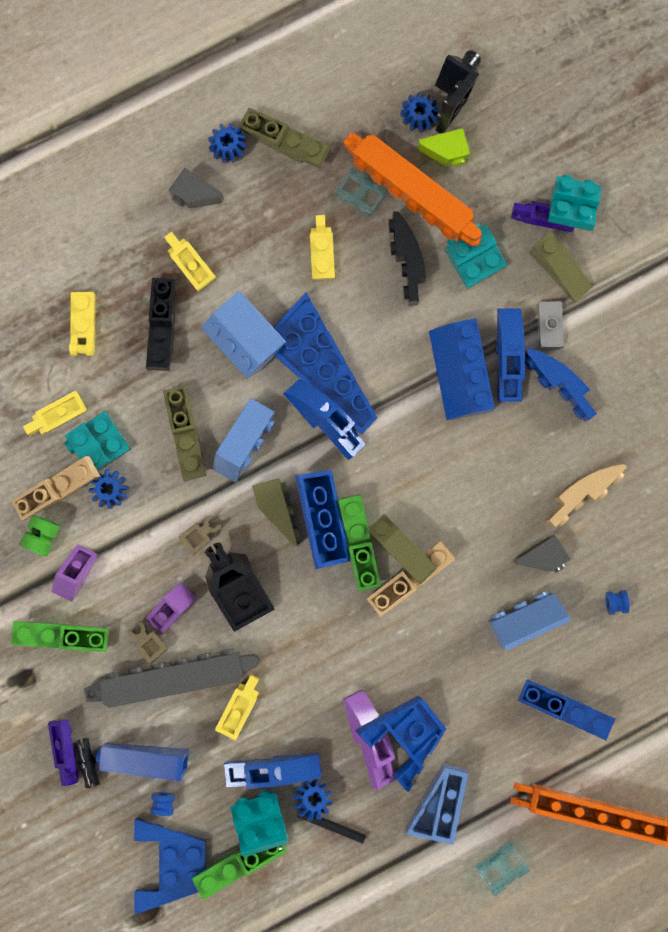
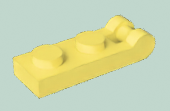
[69,292,95,356]

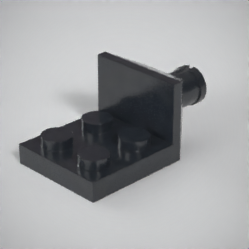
[435,50,481,134]
[205,542,275,632]

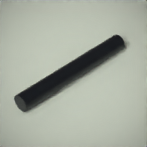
[298,809,366,844]

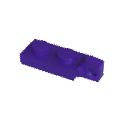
[511,201,575,233]
[48,719,78,786]

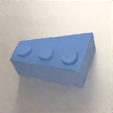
[212,398,275,483]
[405,763,468,845]

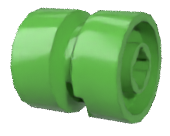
[19,515,61,556]

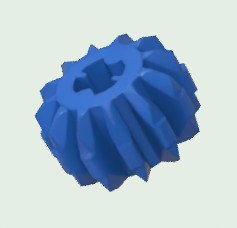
[400,92,439,133]
[208,123,247,164]
[89,469,129,509]
[292,779,333,821]

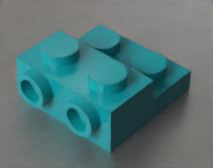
[548,175,601,231]
[445,223,507,289]
[64,411,131,471]
[230,791,289,857]

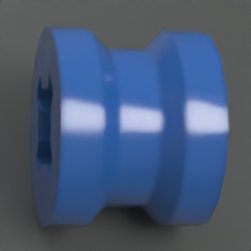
[605,590,629,615]
[150,792,175,816]

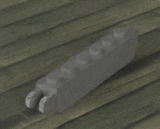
[84,648,260,708]

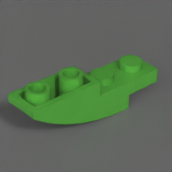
[338,494,381,591]
[11,621,109,652]
[191,845,287,900]

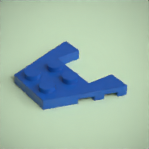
[356,696,446,792]
[134,818,206,914]

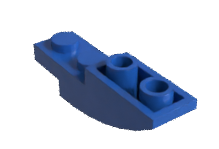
[496,308,525,402]
[525,349,597,422]
[283,380,365,460]
[518,679,615,740]
[224,753,322,789]

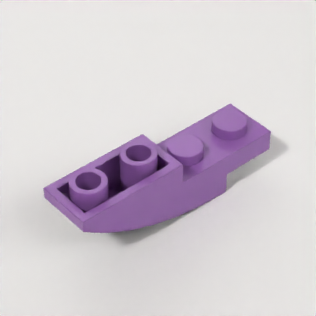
[343,690,395,789]

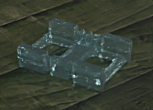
[334,168,387,219]
[475,842,530,896]

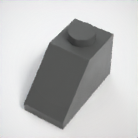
[169,167,224,209]
[513,535,570,573]

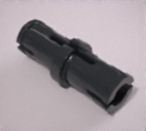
[74,738,100,788]

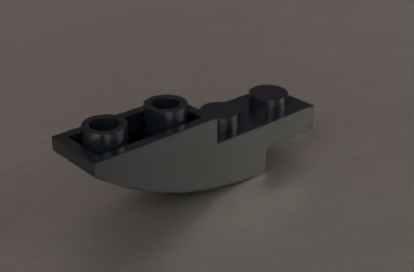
[388,211,426,306]
[146,278,176,371]

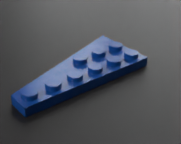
[273,292,377,435]

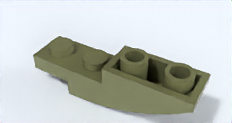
[238,108,331,168]
[163,385,207,482]

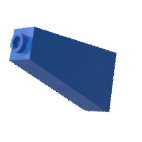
[96,743,189,781]

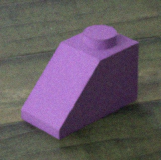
[51,544,98,602]
[145,582,197,635]

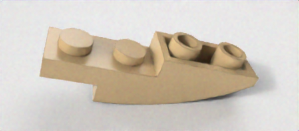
[11,456,100,521]
[545,464,627,527]
[367,541,456,617]

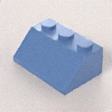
[201,291,286,379]
[488,591,571,651]

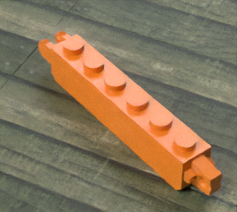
[343,133,482,247]
[510,782,668,846]

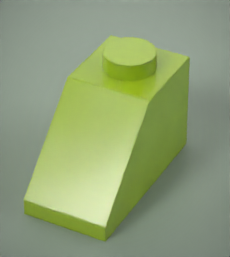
[417,128,470,168]

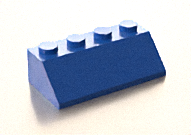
[429,318,495,421]
[295,470,351,569]

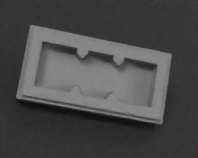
[538,301,564,349]

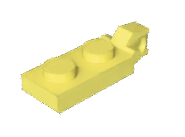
[310,215,335,280]
[164,232,216,292]
[23,391,88,436]
[215,674,260,741]

